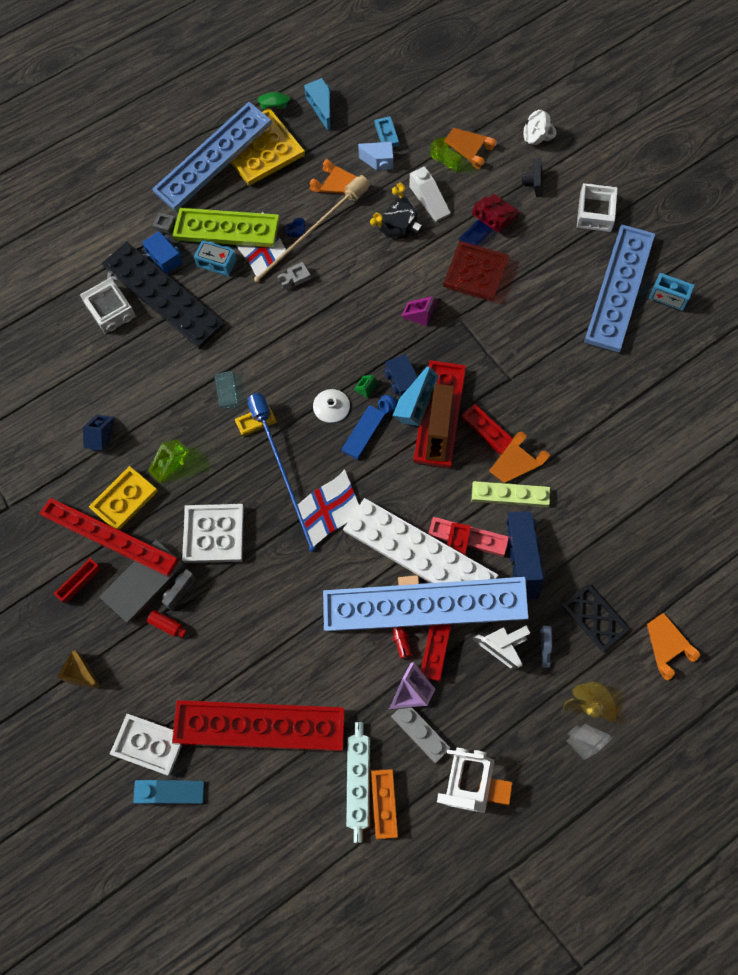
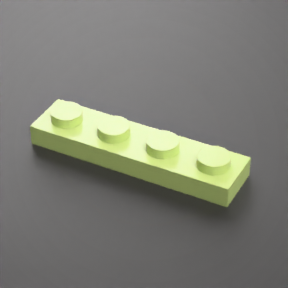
[471,481,550,507]

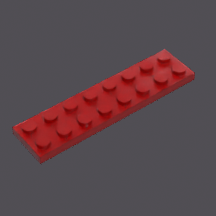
[172,700,344,751]

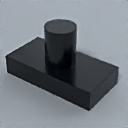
[522,158,543,197]

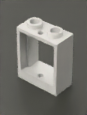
[577,183,617,232]

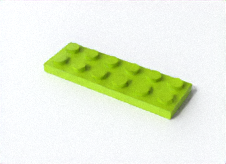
[173,208,280,247]

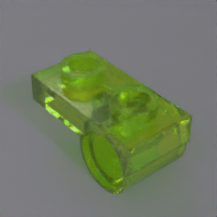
[430,137,461,172]

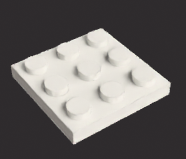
[182,504,244,563]

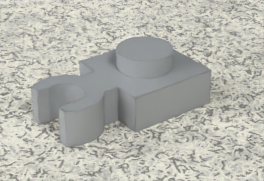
[277,262,311,289]

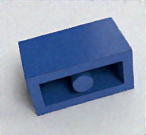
[142,231,182,274]

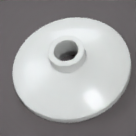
[313,389,350,423]

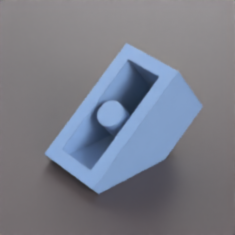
[358,142,393,170]

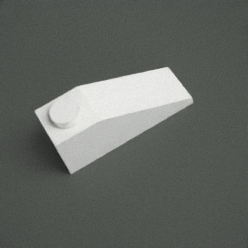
[410,166,450,222]

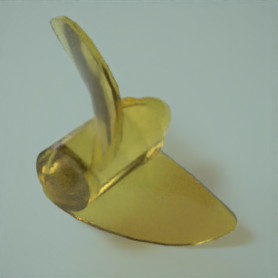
[563,681,616,722]

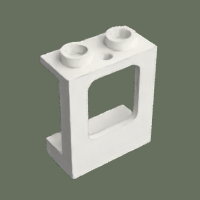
[437,748,495,813]

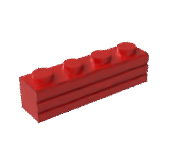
[53,558,101,604]

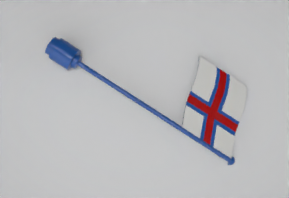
[247,393,359,552]

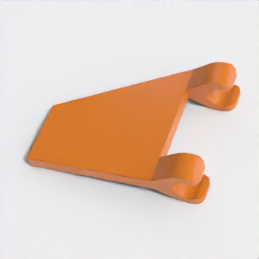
[444,128,497,169]
[310,160,357,194]
[489,431,550,483]
[647,613,700,680]

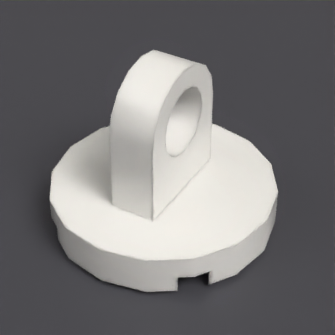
[524,110,556,145]

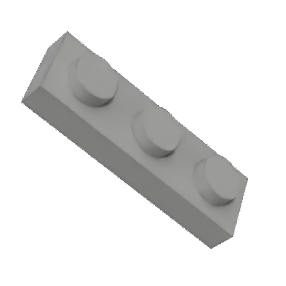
[391,707,450,763]

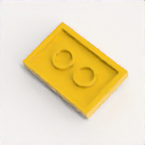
[89,466,158,530]

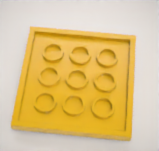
[231,108,305,186]

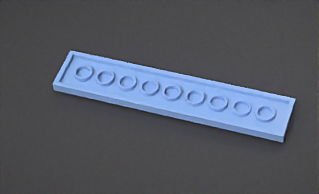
[323,577,529,632]

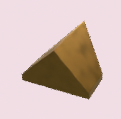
[57,650,101,689]

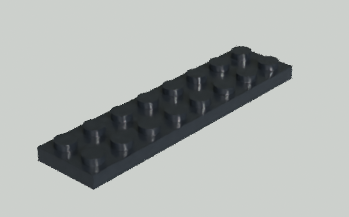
[101,242,225,349]

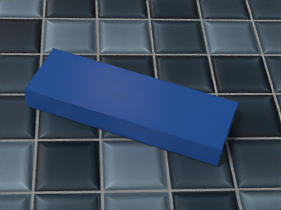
[341,405,385,460]

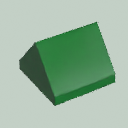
[354,375,378,398]

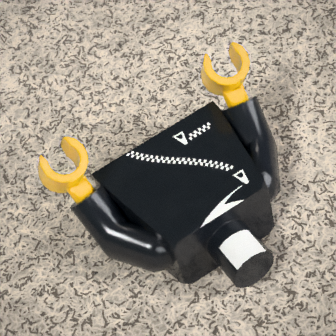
[370,183,423,239]

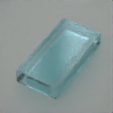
[214,371,238,409]

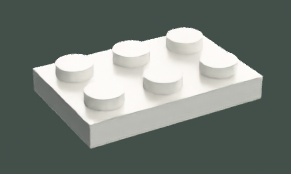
[110,714,182,776]

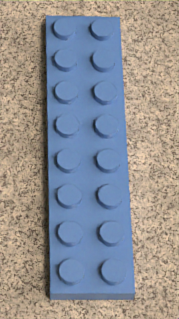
[152,102,272,212]
[584,224,655,353]

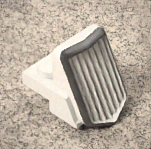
[473,626,530,669]

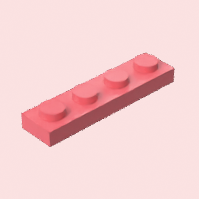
[428,517,509,557]

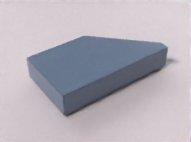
[541,626,552,668]

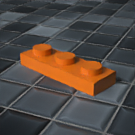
[371,769,398,839]

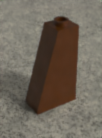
[425,384,453,462]

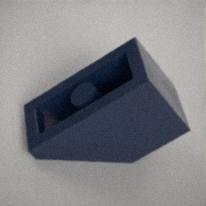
[83,415,115,451]

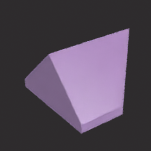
[389,663,435,709]

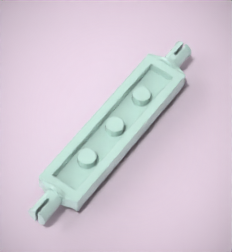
[347,722,370,843]

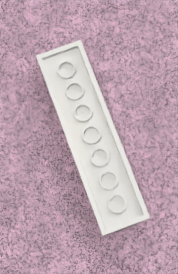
[343,498,498,583]

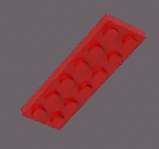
[413,360,466,468]

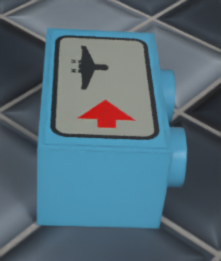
[194,240,237,277]
[649,273,694,311]

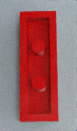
[461,404,513,455]

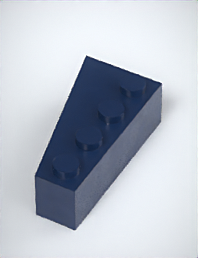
[506,511,546,600]

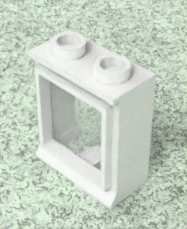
[80,277,136,334]

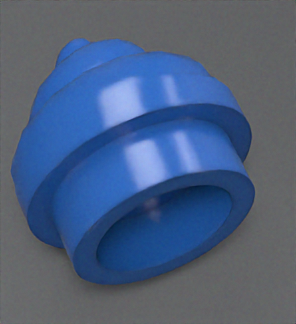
[378,395,397,413]

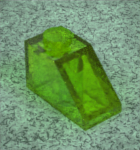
[148,439,190,483]

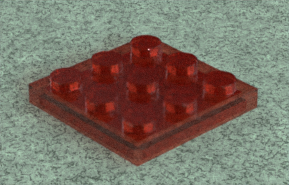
[443,241,509,301]

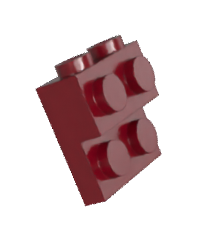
[472,194,520,233]

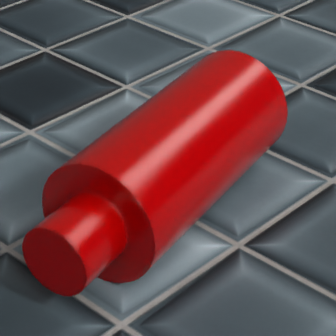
[147,610,187,638]

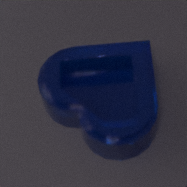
[285,217,306,238]

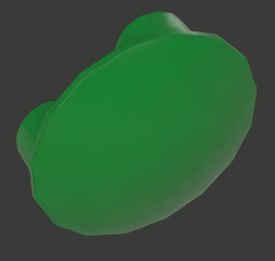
[258,92,290,109]

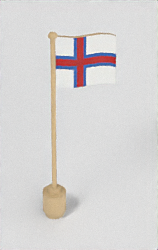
[237,175,370,282]

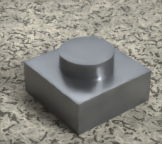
[152,212,176,234]

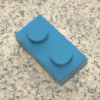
[375,117,399,148]

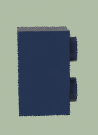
[384,354,418,399]

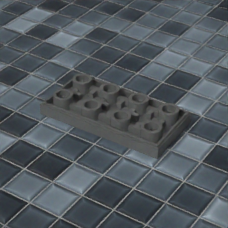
[100,540,185,624]

